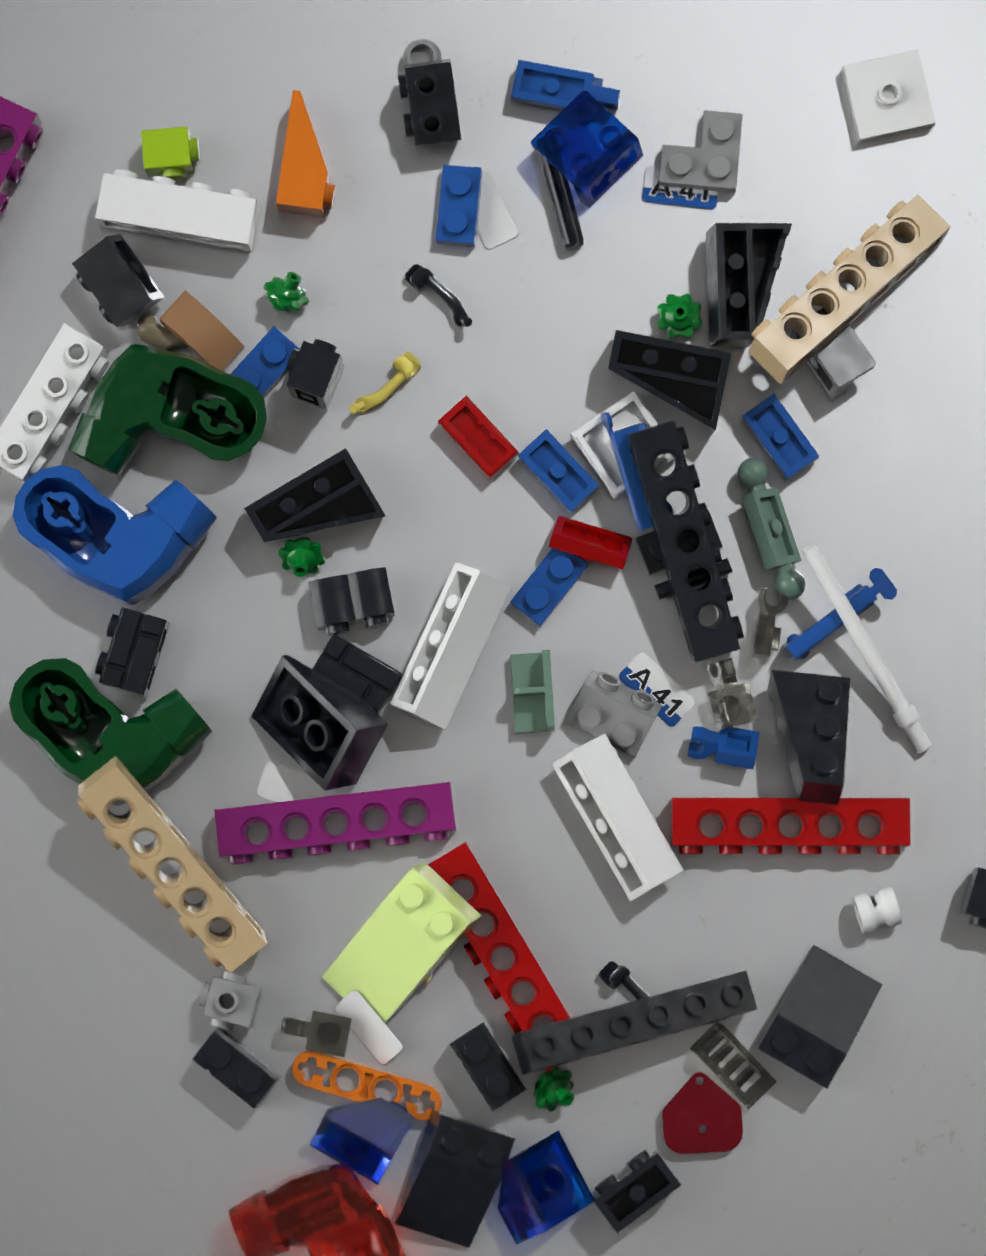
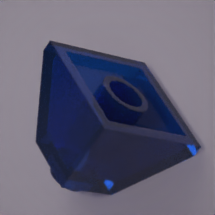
[310,1098,416,1185]
[498,1130,594,1245]

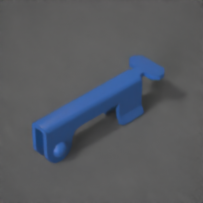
[601,412,672,531]
[783,568,897,661]

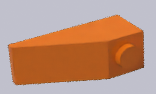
[276,90,335,218]

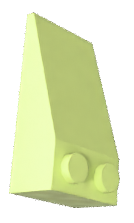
[322,862,482,1024]

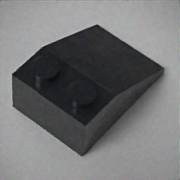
[251,655,388,791]
[755,945,883,1089]
[394,1109,515,1248]

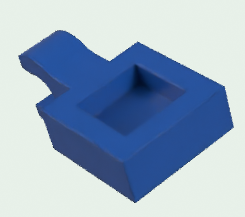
[687,725,760,770]

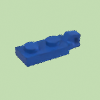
[511,60,621,115]

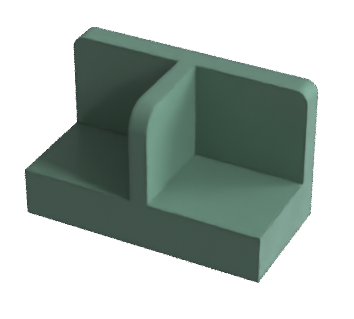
[511,650,555,734]

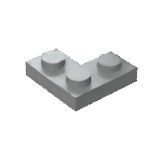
[659,110,743,193]

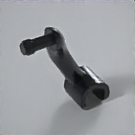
[404,264,472,327]
[599,961,650,1000]

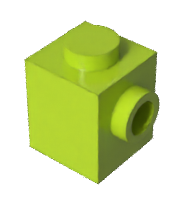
[141,126,200,181]

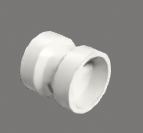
[853,886,902,934]

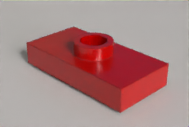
[438,395,519,480]
[548,516,633,569]

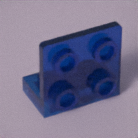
[531,90,643,208]

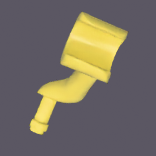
[350,352,421,414]

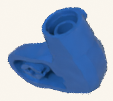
[13,465,217,605]

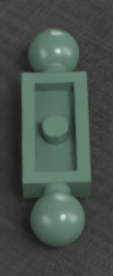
[737,458,806,600]

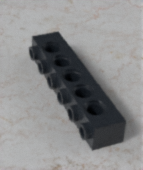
[626,421,744,663]
[512,971,757,1076]

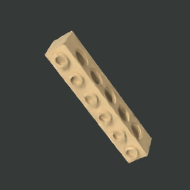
[748,194,951,385]
[77,756,267,973]

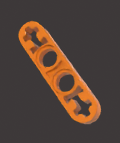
[292,1050,442,1120]

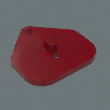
[662,1072,743,1154]

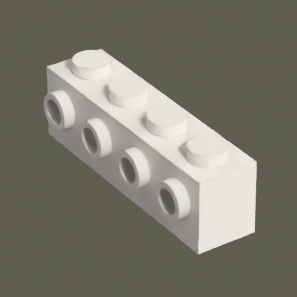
[95,169,260,252]
[0,323,109,483]
[390,562,511,730]
[552,734,684,901]

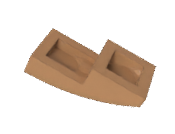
[160,290,244,371]

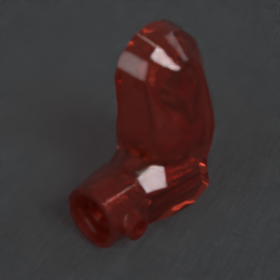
[228,1164,406,1256]

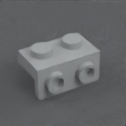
[566,670,662,758]

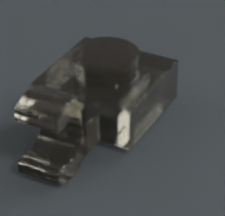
[752,589,788,659]
[707,658,758,731]
[280,1010,352,1057]

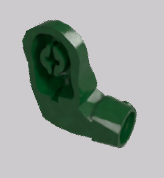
[68,344,267,476]
[9,658,212,806]

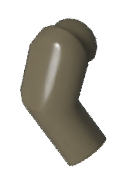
[137,315,187,351]

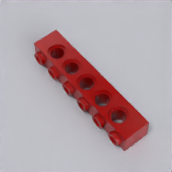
[671,798,910,855]
[428,842,570,1072]

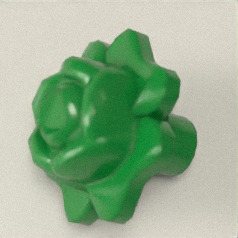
[264,272,309,313]
[657,294,702,338]
[278,537,325,577]
[534,1067,574,1112]

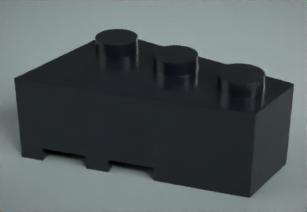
[706,223,792,347]
[608,330,732,430]
[244,448,386,542]
[767,670,850,805]

